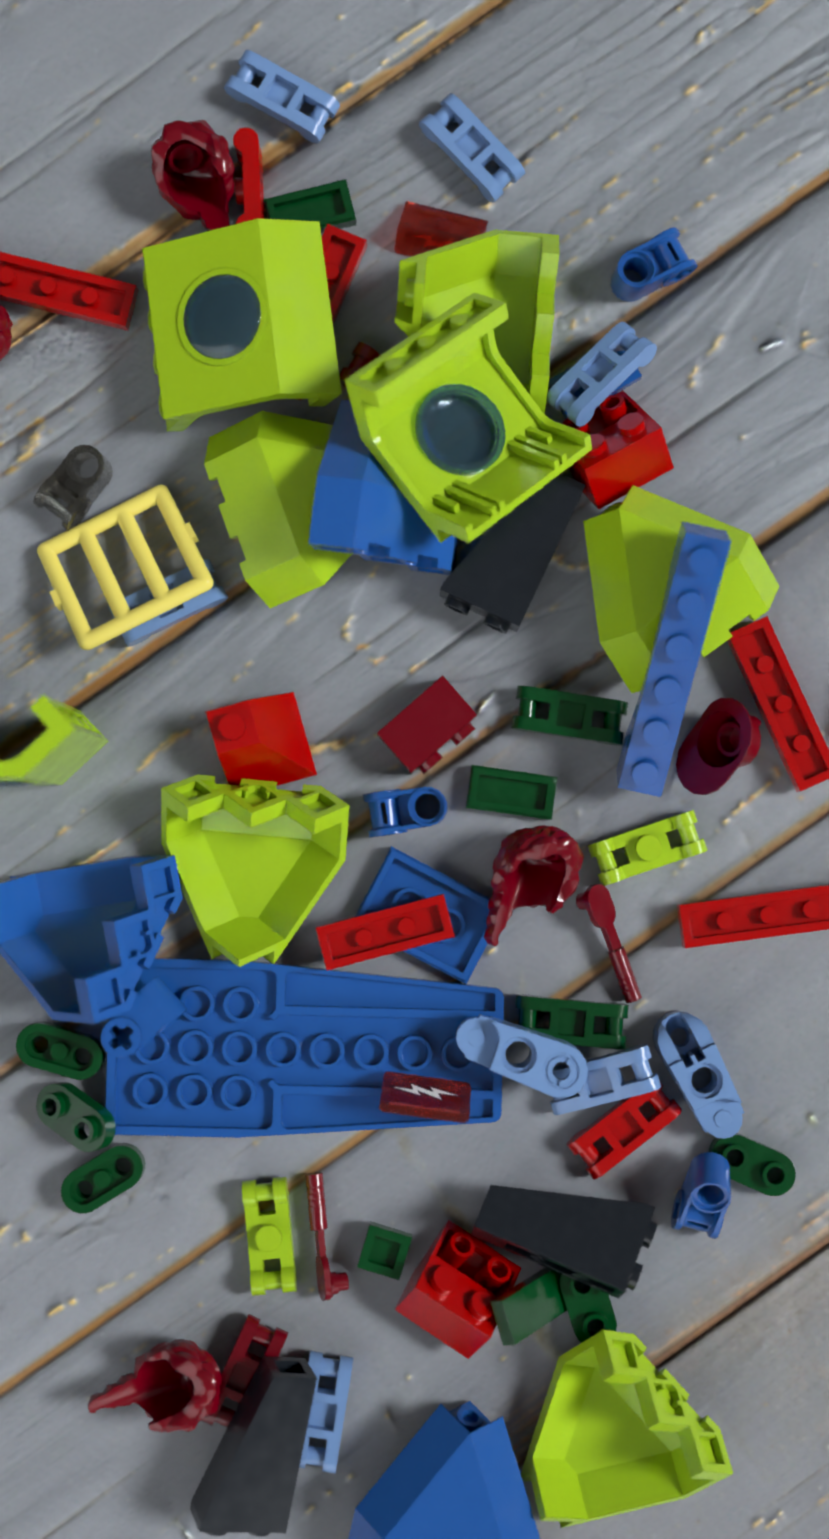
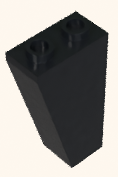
[439,473,586,634]
[471,1185,657,1299]
[190,1356,317,1537]

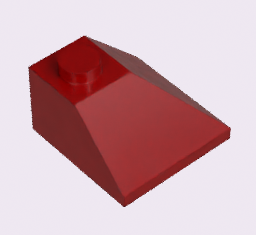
[206,692,317,786]

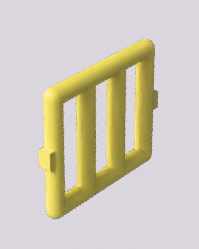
[37,484,214,650]

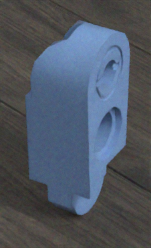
[652,1010,745,1139]
[456,1014,588,1098]

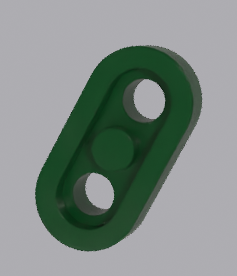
[16,1022,105,1080]
[36,1082,116,1152]
[709,1133,796,1196]
[61,1143,145,1214]
[558,1273,617,1343]

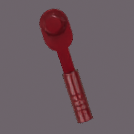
[576,884,642,1003]
[305,1172,349,1301]

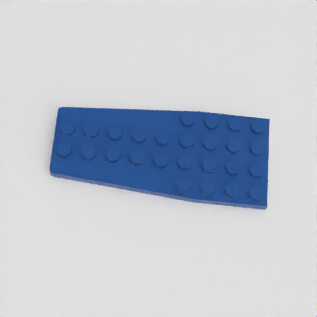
[105,958,504,1138]

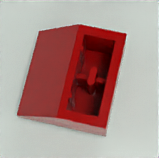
[562,390,674,510]
[394,1220,522,1359]

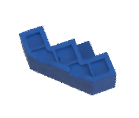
[309,399,458,575]
[0,855,183,1024]
[348,1401,540,1539]

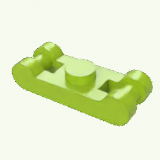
[587,809,708,886]
[242,1177,297,1296]

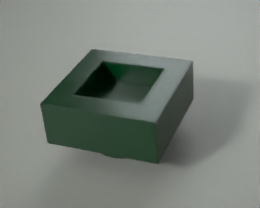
[357,1221,412,1280]

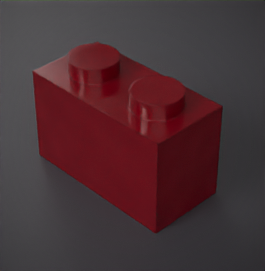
[377,676,477,775]

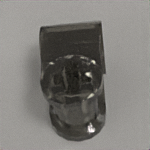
[33,445,113,531]

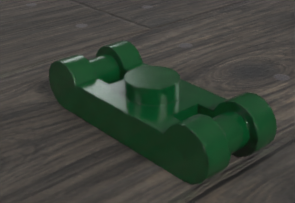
[511,686,628,746]
[515,994,629,1049]

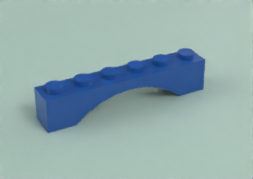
[616,521,731,797]

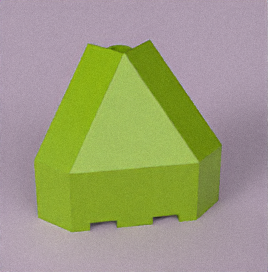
[394,229,560,414]
[204,411,352,609]
[583,485,779,694]
[161,774,349,967]
[521,1330,733,1528]

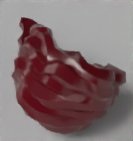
[151,120,235,231]
[483,825,584,947]
[87,1339,222,1433]

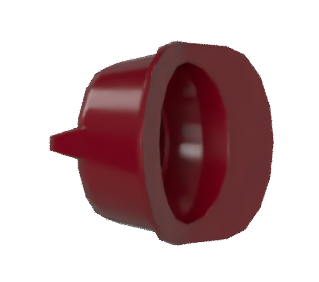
[676,698,761,795]

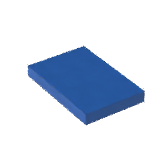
[355,846,490,984]

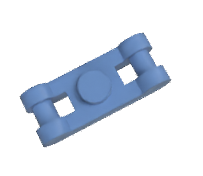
[224,50,340,144]
[419,93,525,203]
[547,322,657,427]
[109,559,228,647]
[550,1044,661,1115]
[299,1350,354,1474]

